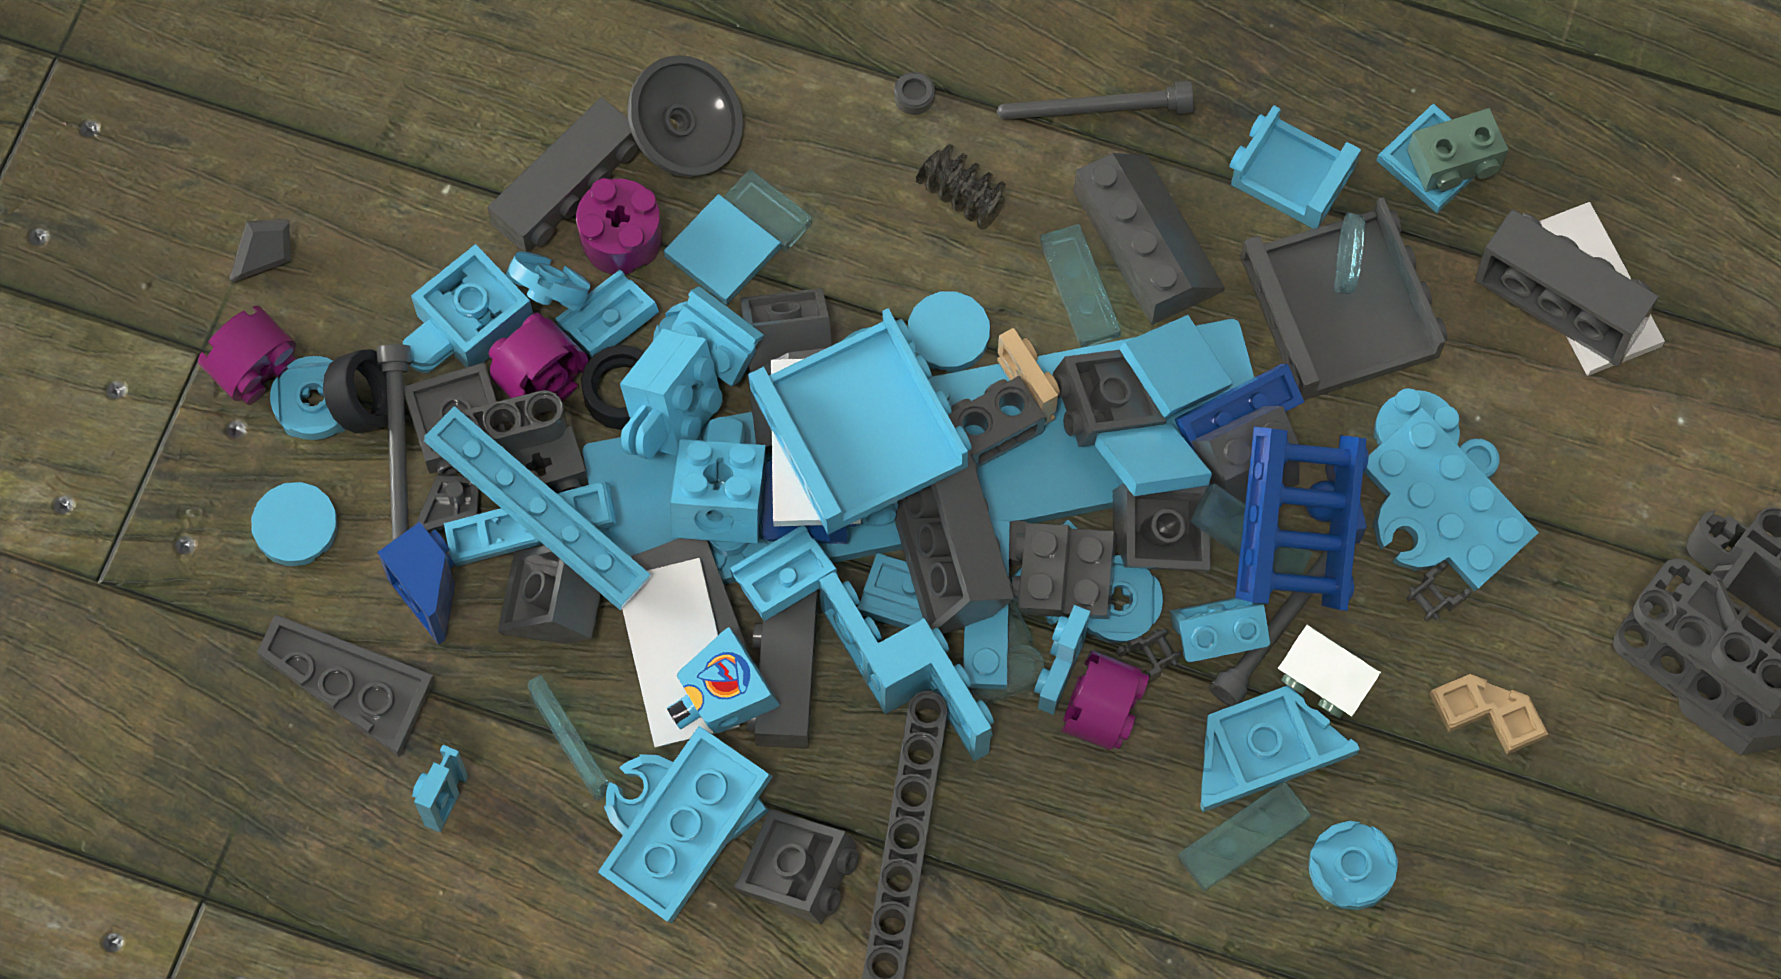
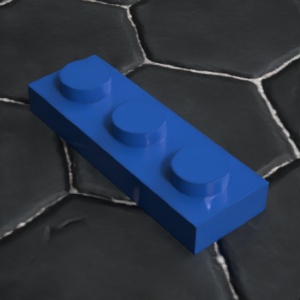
[1174,364,1304,453]

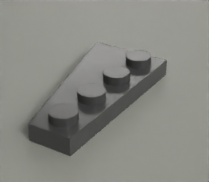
[257,614,435,757]

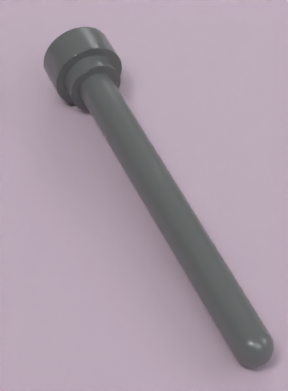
[997,80,1193,120]
[377,344,412,541]
[1209,551,1327,706]

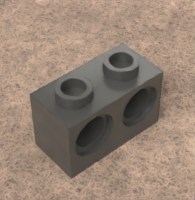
[948,376,1046,468]

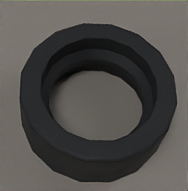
[581,345,644,430]
[323,349,388,434]

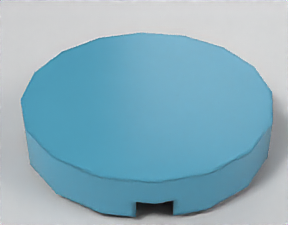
[908,291,990,372]
[251,482,338,566]
[1308,821,1398,910]

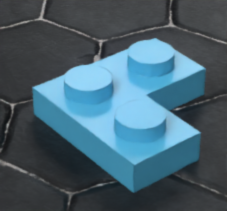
[1034,605,1090,715]

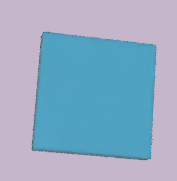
[1377,103,1475,213]
[664,194,781,306]
[1119,315,1233,418]
[1094,423,1212,496]

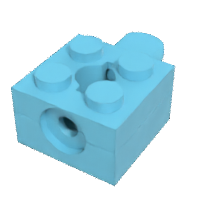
[403,244,533,373]
[620,329,723,460]
[670,417,765,544]

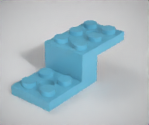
[819,571,994,761]

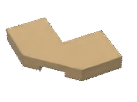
[1429,674,1548,755]

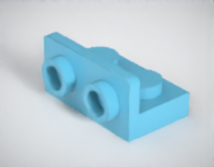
[1170,598,1270,662]

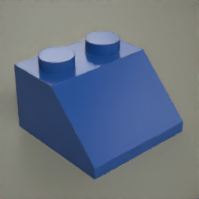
[377,522,455,645]

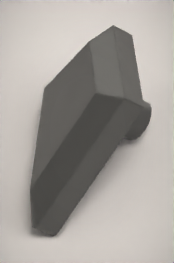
[229,219,291,282]
[415,475,479,533]

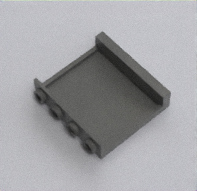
[1240,197,1447,400]

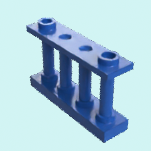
[1235,426,1369,611]

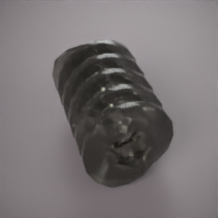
[916,144,1006,230]

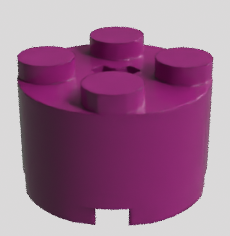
[576,178,662,275]
[198,305,297,406]
[489,313,588,414]
[1061,650,1149,751]

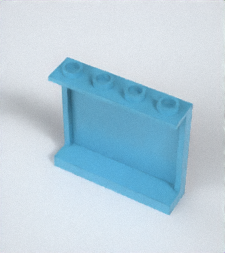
[748,308,972,535]

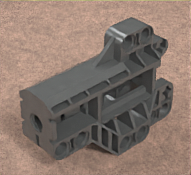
[1613,507,1781,755]

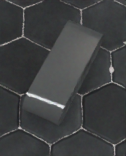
[461,391,567,453]

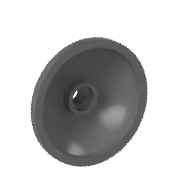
[627,55,743,177]

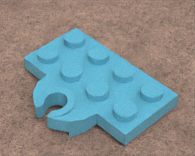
[1364,408,1539,591]
[598,726,773,924]

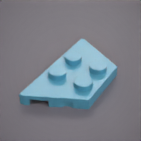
[1200,685,1360,812]

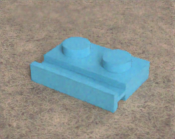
[555,270,659,358]
[671,286,764,387]
[730,526,838,621]
[857,553,923,629]
[412,745,469,833]

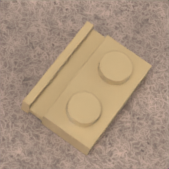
[997,328,1060,425]

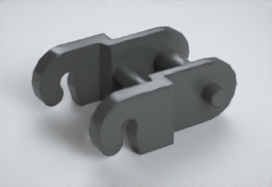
[1406,561,1472,622]
[1116,629,1182,683]

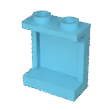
[1229,105,1361,229]

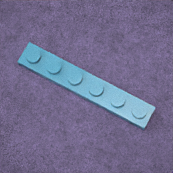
[424,406,651,610]

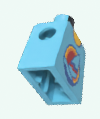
[667,627,780,733]

